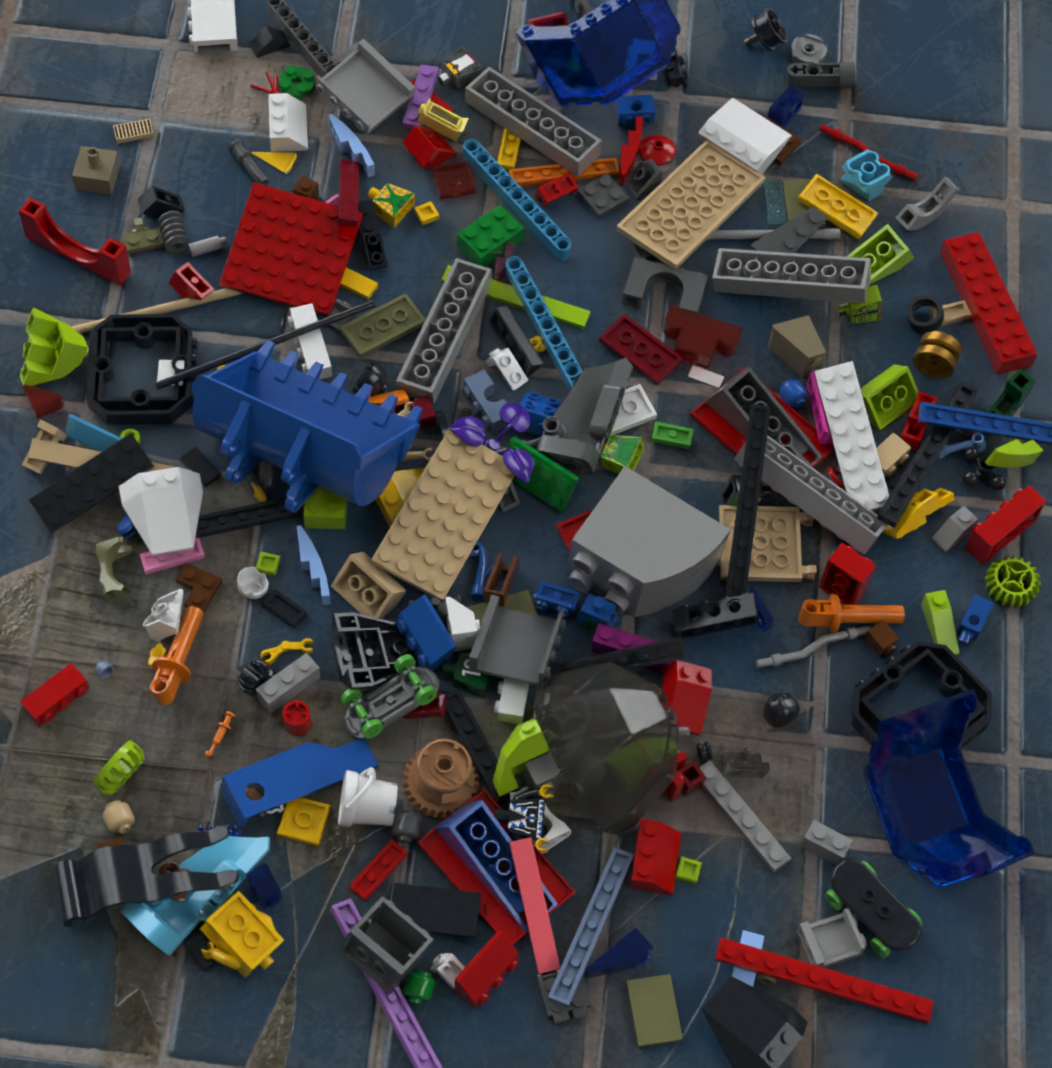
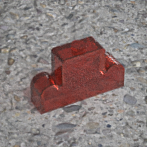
[663,305,743,368]

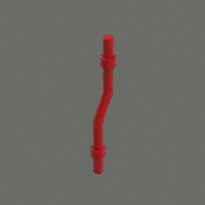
[819,124,918,181]

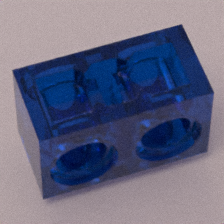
[767,86,805,127]

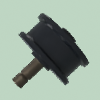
[744,7,788,51]

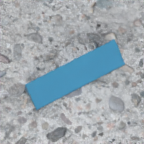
[65,414,122,452]

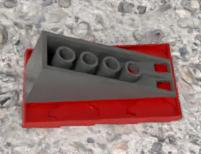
[689,367,835,495]

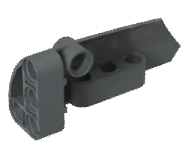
[536,358,633,476]

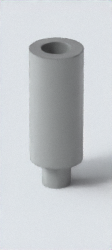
[188,235,227,257]

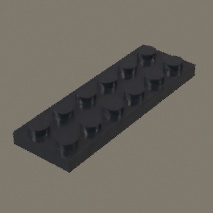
[29,433,154,534]

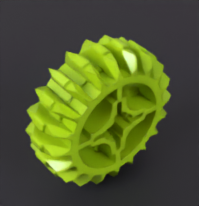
[985,555,1041,608]

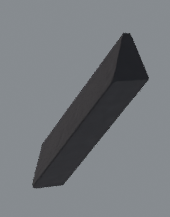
[490,306,543,378]

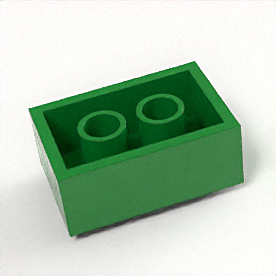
[457,205,525,267]

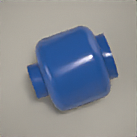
[779,379,808,408]

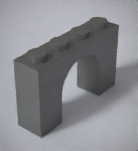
[622,257,708,323]

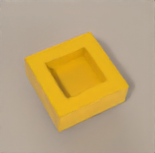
[414,201,439,226]

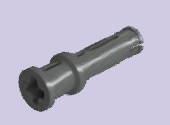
[228,139,269,186]

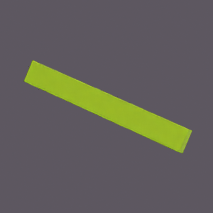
[441,265,591,329]

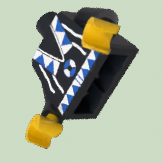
[494,784,554,853]

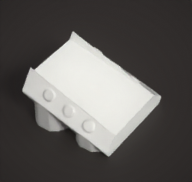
[143,589,183,643]

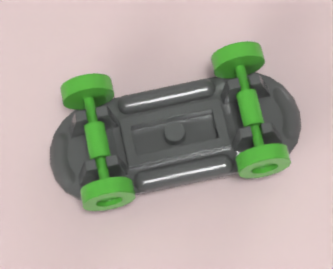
[341,654,439,739]

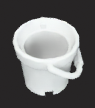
[338,768,398,827]

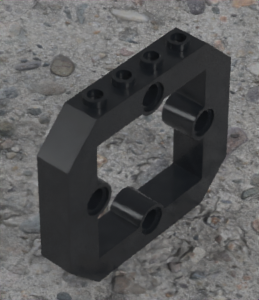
[86,314,197,425]
[851,642,992,777]

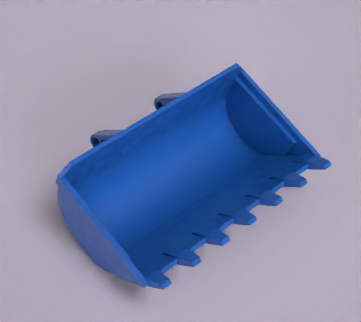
[191,340,423,513]

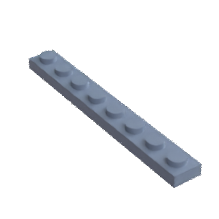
[548,847,634,1009]

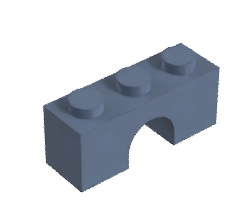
[462,370,508,433]

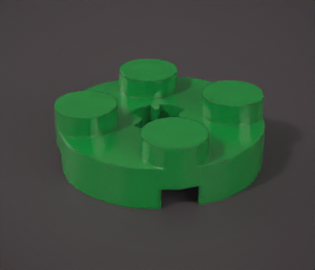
[279,65,315,100]

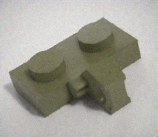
[122,218,164,254]

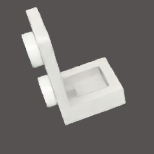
[485,348,528,390]

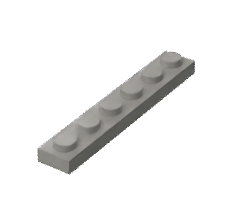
[699,760,791,873]

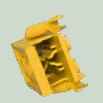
[200,891,284,978]

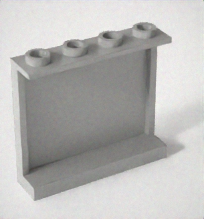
[316,39,415,135]

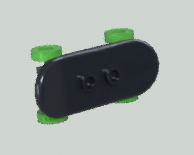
[824,859,923,959]

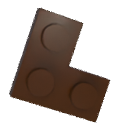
[176,563,222,613]

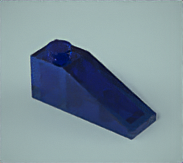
[585,928,653,979]

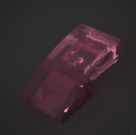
[494,242,515,282]

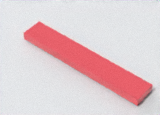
[509,837,560,974]

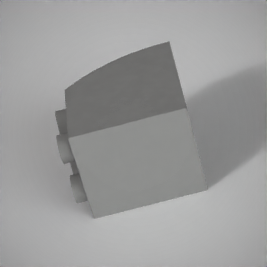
[565,466,731,617]

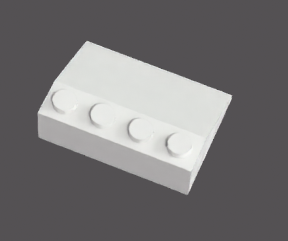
[698,98,792,175]

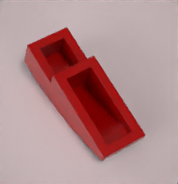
[900,391,938,451]

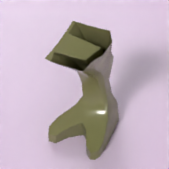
[96,537,133,602]

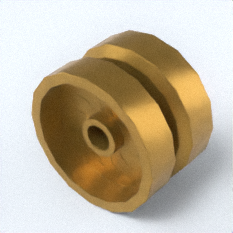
[913,331,962,379]

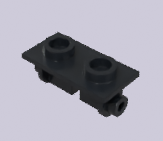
[665,49,689,87]

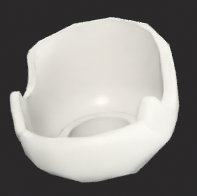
[237,567,269,599]

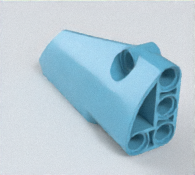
[120,836,270,956]

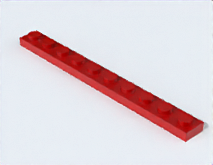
[714,937,933,1024]

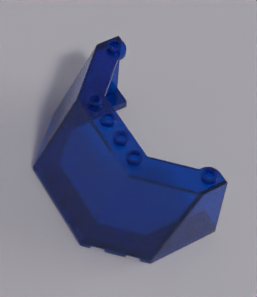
[515,0,681,106]
[863,689,1035,888]

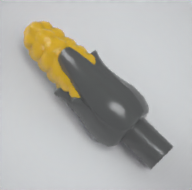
[240,472,267,503]

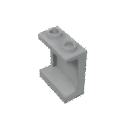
[797,908,867,968]

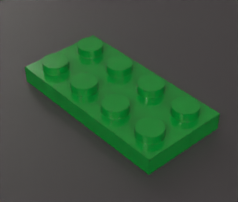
[506,436,579,512]

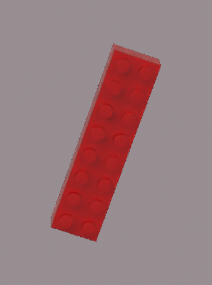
[940,232,1038,375]

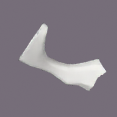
[510,786,571,854]

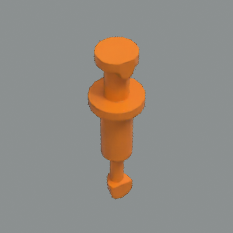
[205,711,236,757]

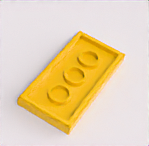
[797,174,878,240]

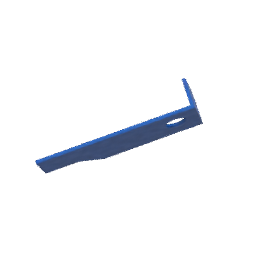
[221,739,379,828]

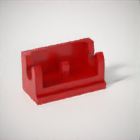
[535,172,579,207]

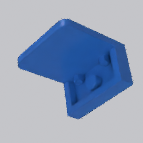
[519,392,562,437]
[532,581,580,618]

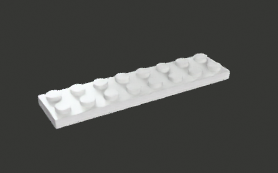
[815,361,889,511]

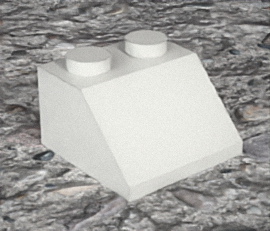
[445,597,480,652]

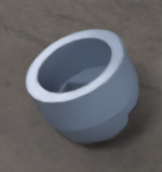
[95,661,114,679]

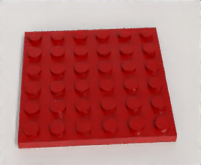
[219,182,363,317]

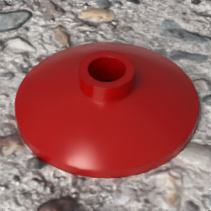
[639,135,676,165]

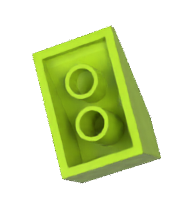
[846,224,914,285]

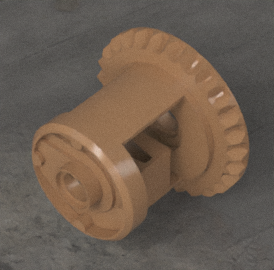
[402,739,479,818]

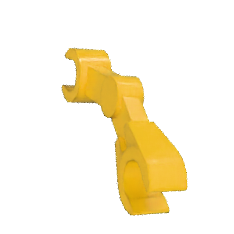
[260,638,313,665]

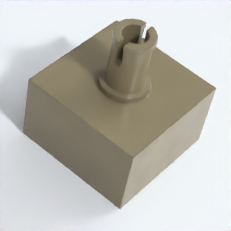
[72,146,120,195]

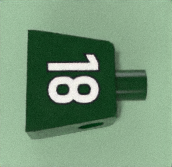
[443,652,490,698]

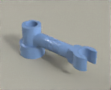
[937,433,986,459]

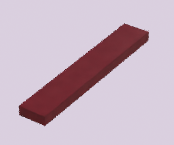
[338,159,359,227]

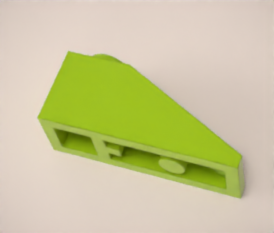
[921,590,959,655]

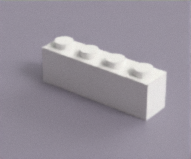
[287,303,332,380]
[494,678,529,724]

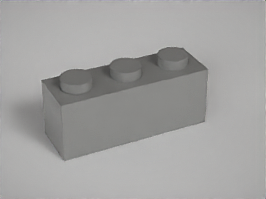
[256,653,321,714]

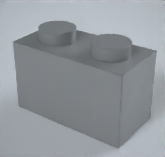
[801,820,853,865]

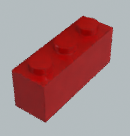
[20,663,89,727]

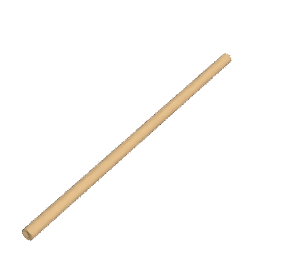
[71,288,245,334]

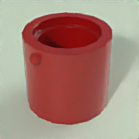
[282,700,313,736]

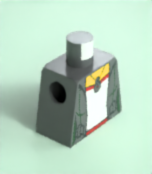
[437,46,483,89]

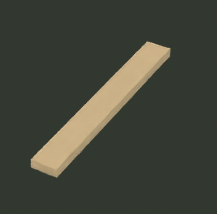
[28,438,192,472]

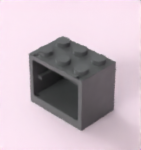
[339,896,434,994]

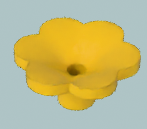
[148,643,167,668]

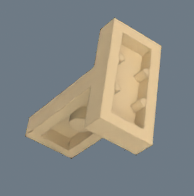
[22,419,67,475]

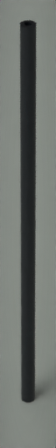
[155,300,375,390]

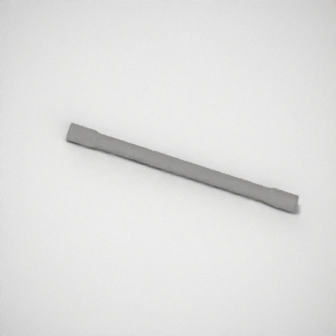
[707,229,841,240]

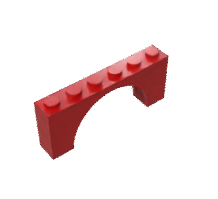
[18,197,131,286]

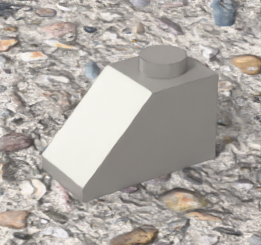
[931,506,978,553]

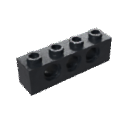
[672,592,760,639]

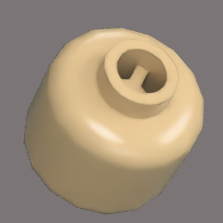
[103,800,135,834]

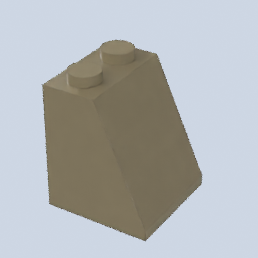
[768,315,826,378]

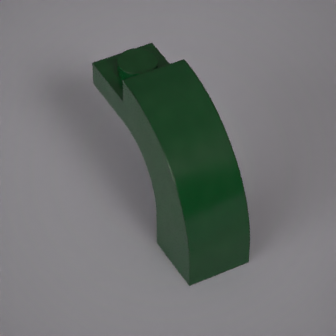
[986,369,1035,436]

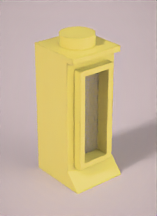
[417,98,469,142]

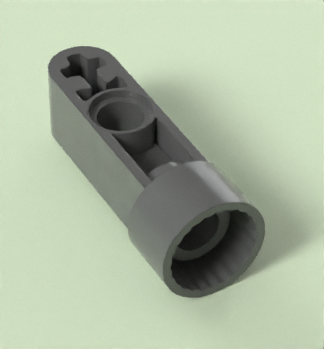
[786,62,856,88]

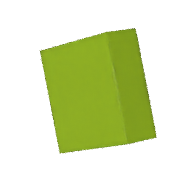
[256,552,281,577]
[675,856,702,885]

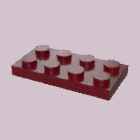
[599,314,683,386]

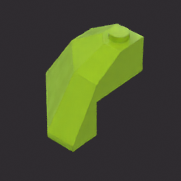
[20,308,89,387]
[492,718,550,797]

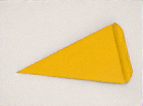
[251,152,297,174]

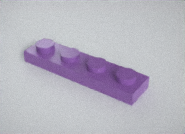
[402,64,439,129]

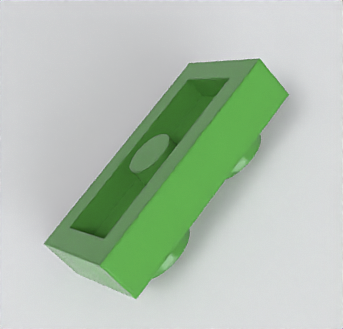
[651,421,694,449]

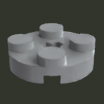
[791,34,827,63]

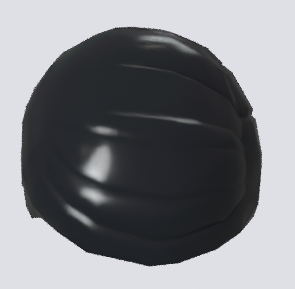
[763,693,800,728]

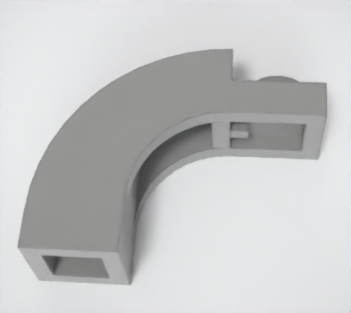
[895,177,959,230]

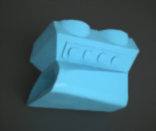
[839,150,893,201]

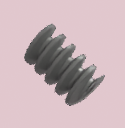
[158,211,188,254]

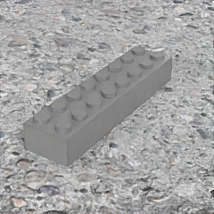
[465,67,602,177]
[712,248,871,303]
[396,258,492,405]
[734,435,888,555]

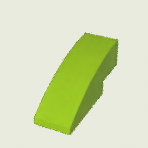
[985,439,1044,468]

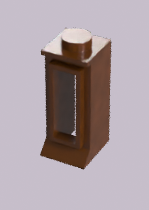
[484,552,520,607]

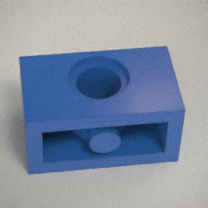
[615,94,655,126]

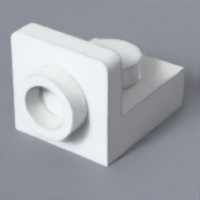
[430,953,465,989]

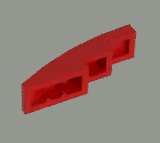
[620,116,643,186]

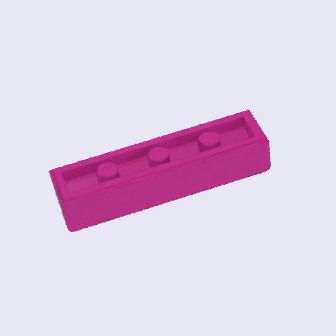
[807,371,833,444]

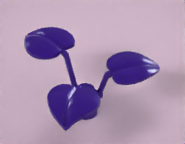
[449,403,534,483]

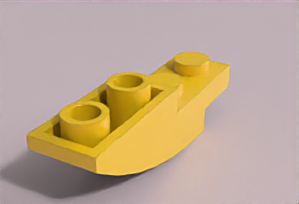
[883,488,955,539]

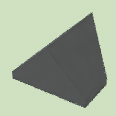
[626,159,662,199]

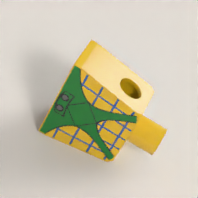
[368,184,415,228]

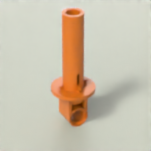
[798,594,905,633]
[150,606,204,705]

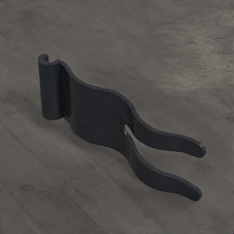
[54,826,238,927]

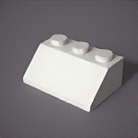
[269,93,308,152]

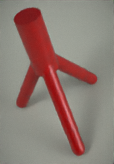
[251,71,280,94]

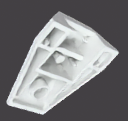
[119,467,203,556]

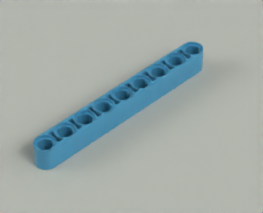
[463,139,571,261]
[506,256,583,392]

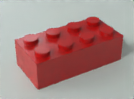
[966,485,1047,565]

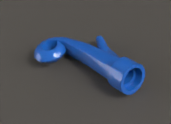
[469,541,494,602]

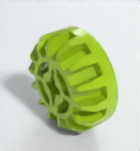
[92,740,145,795]

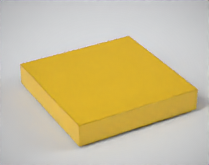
[277,797,331,847]

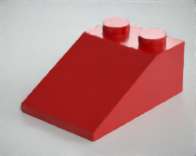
[663,660,712,736]

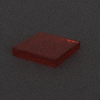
[432,160,476,200]

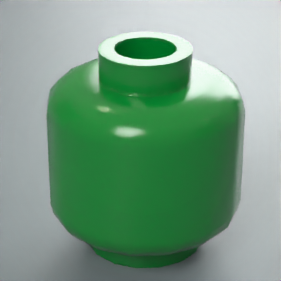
[403,969,435,1004]

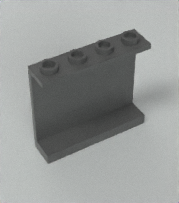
[469,595,567,687]

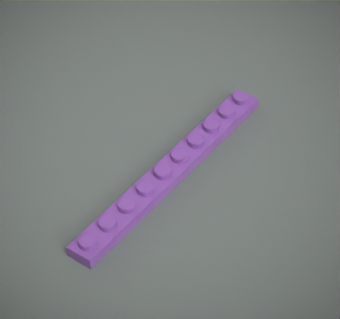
[330,898,442,1068]

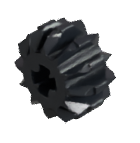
[237,660,273,696]

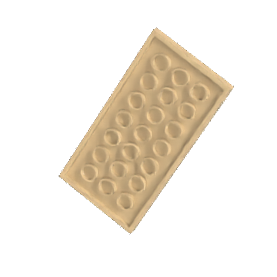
[616,140,766,270]
[371,427,515,602]

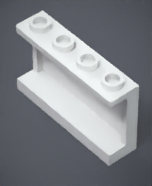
[187,0,238,53]

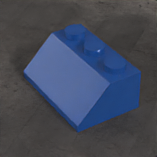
[396,594,456,671]

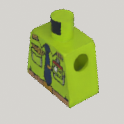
[837,285,882,323]

